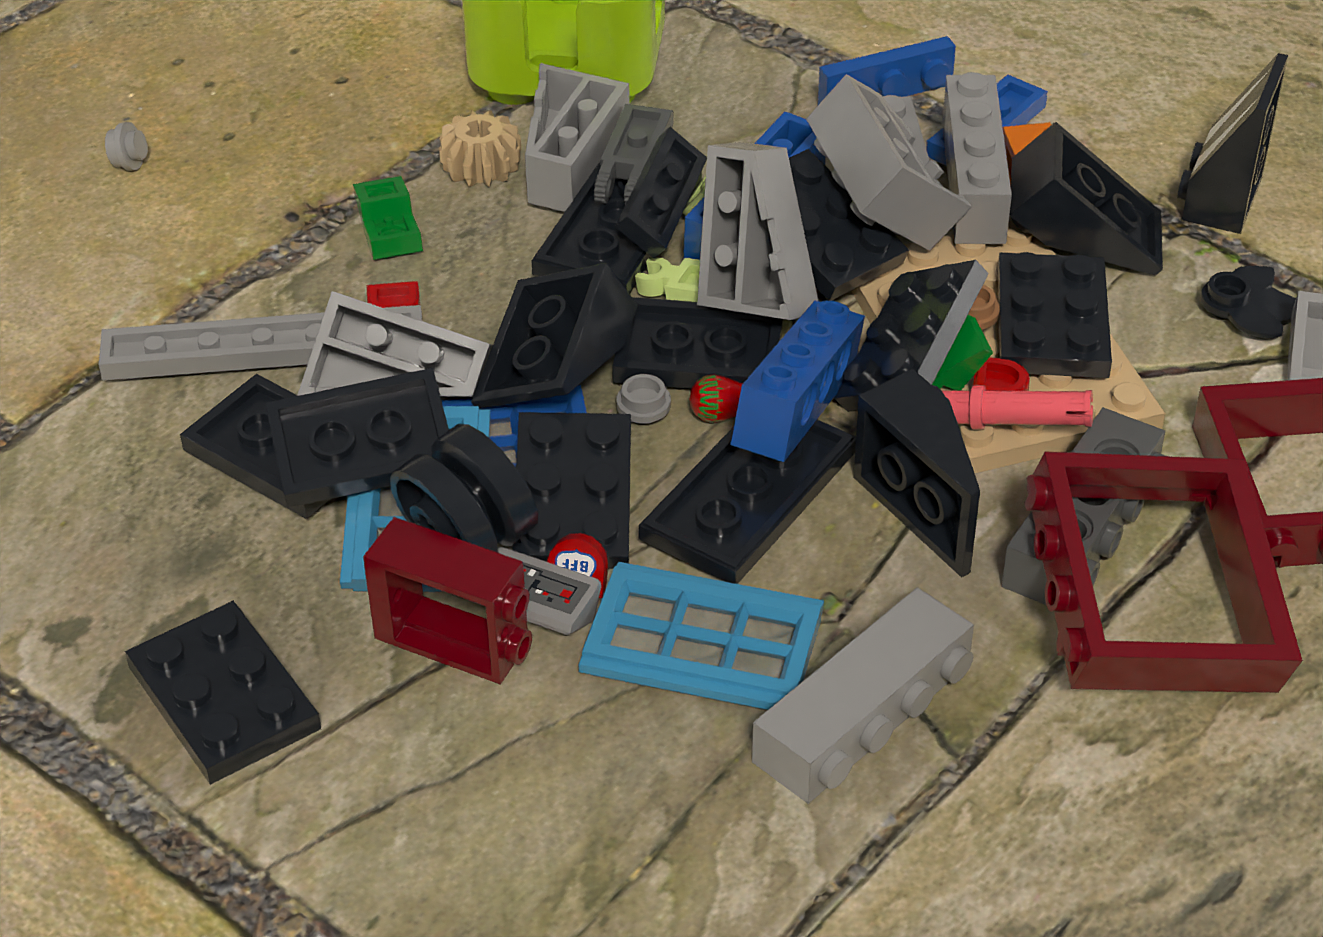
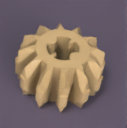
[439,110,521,187]

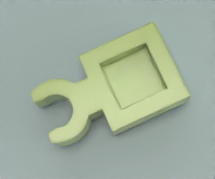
[635,257,700,302]

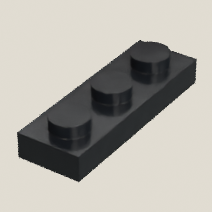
[615,127,707,259]

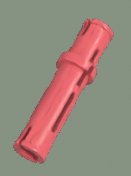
[941,385,1093,430]

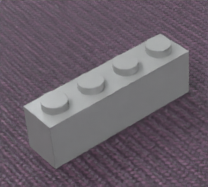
[942,72,1012,244]
[752,587,974,804]

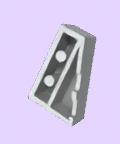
[525,63,630,212]
[806,74,972,251]
[697,142,818,320]
[297,291,493,396]

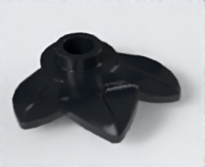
[1200,266,1296,338]

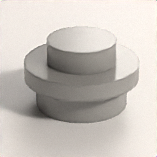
[105,122,148,171]
[616,374,671,424]

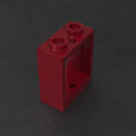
[363,517,532,685]

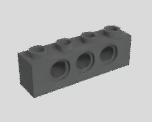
[1002,407,1166,605]

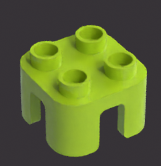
[462,0,665,105]

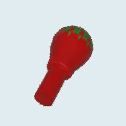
[689,374,743,423]

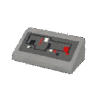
[468,547,601,635]

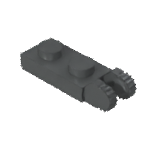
[594,103,673,205]

